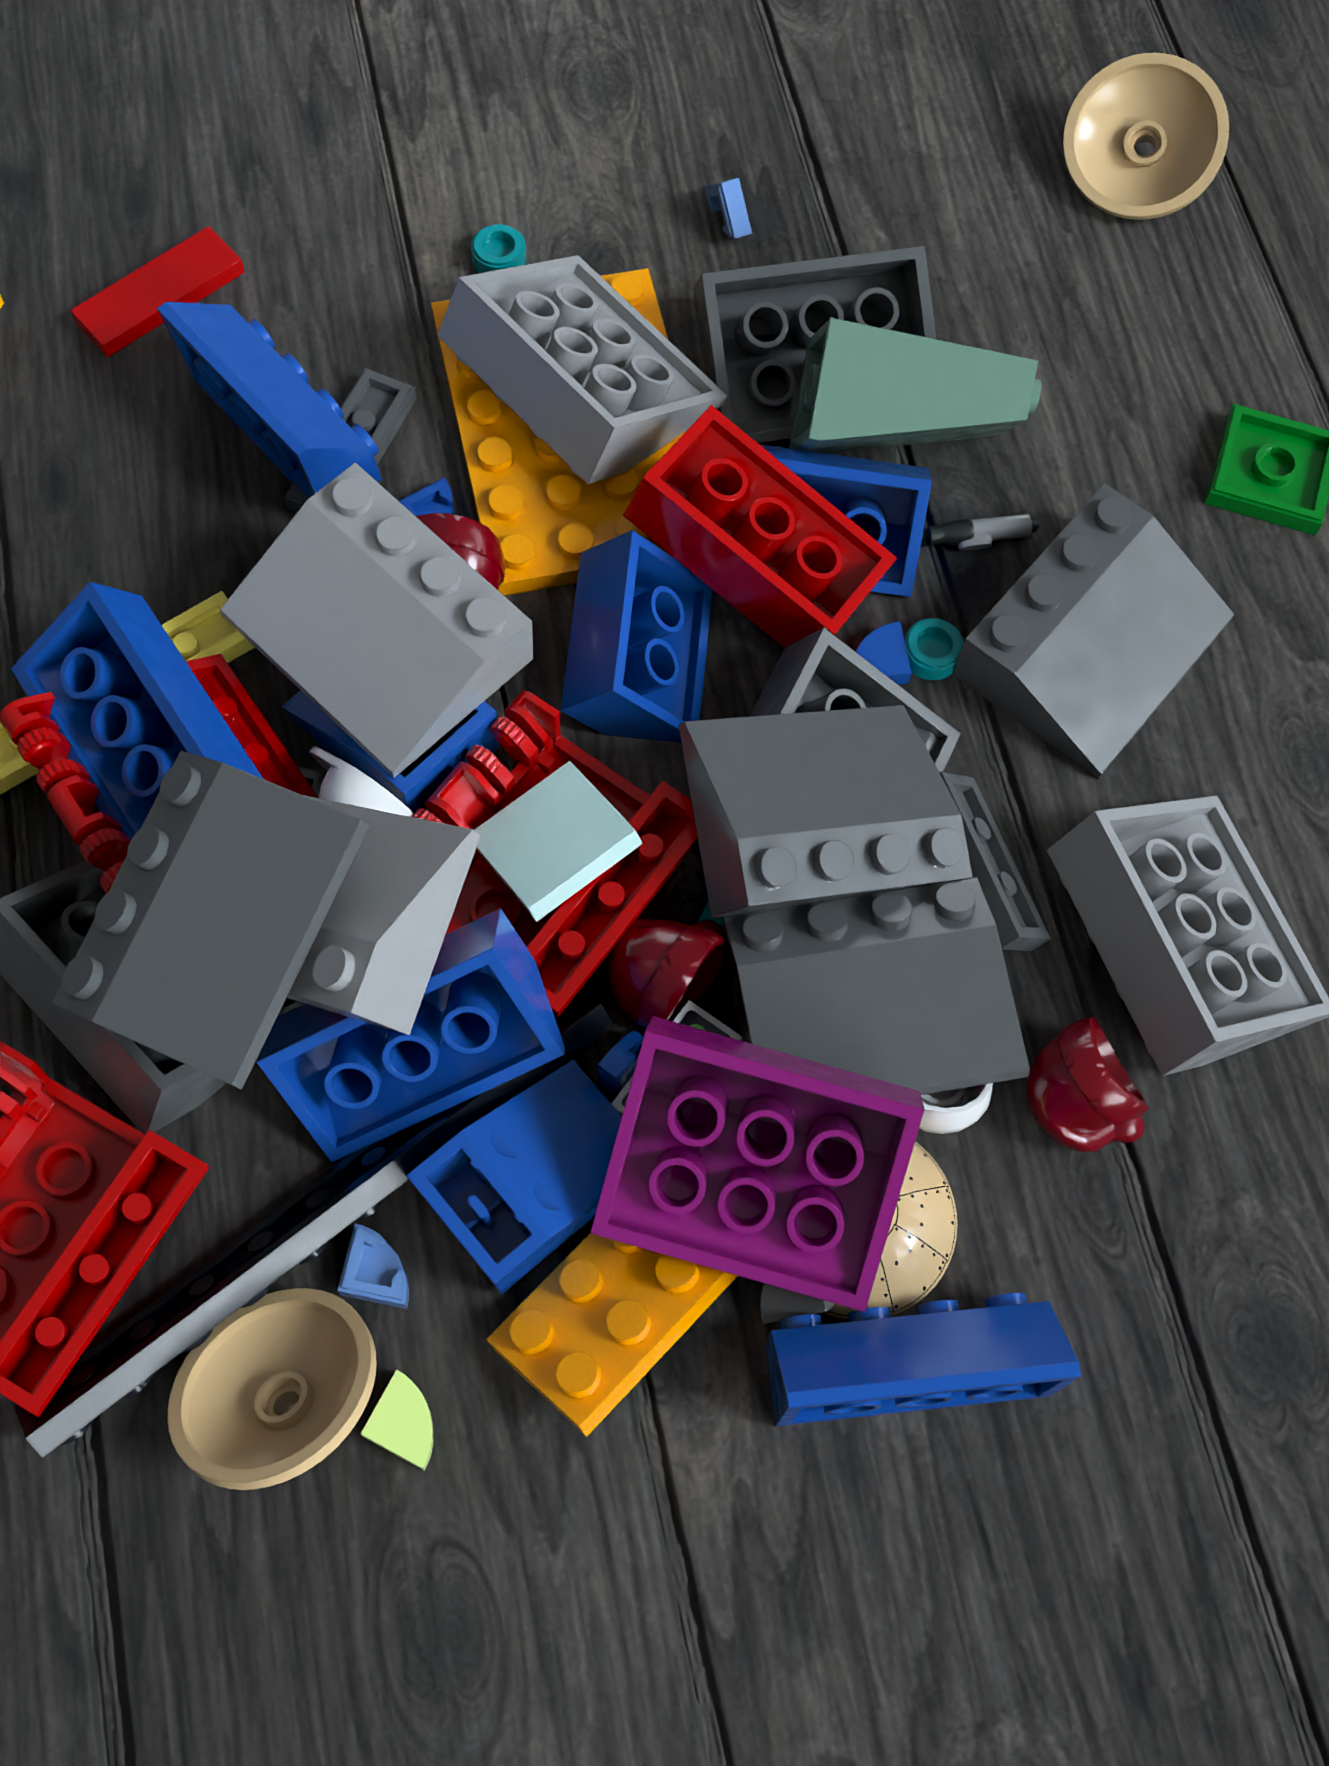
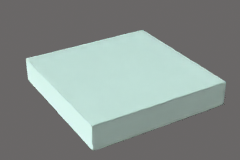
[475,761,643,922]

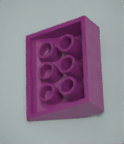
[590,1016,925,1312]

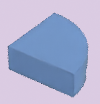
[704,178,752,239]
[337,1223,409,1309]

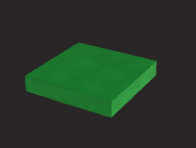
[1204,403,1329,536]

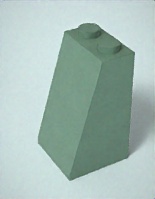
[789,318,1041,453]

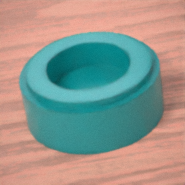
[471,224,526,273]
[904,618,964,680]

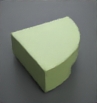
[361,1370,433,1471]

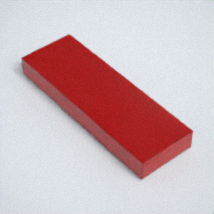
[71,226,245,358]

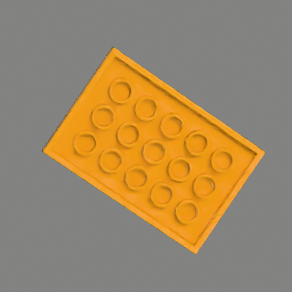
[431,268,686,596]

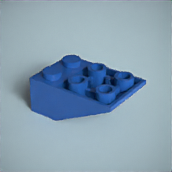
[281,690,500,814]
[406,1060,622,1295]

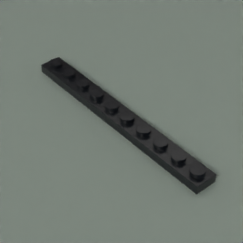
[14,990,613,1458]

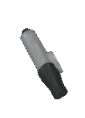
[926,514,1040,551]

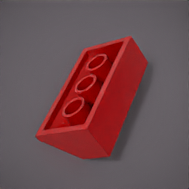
[623,405,897,648]

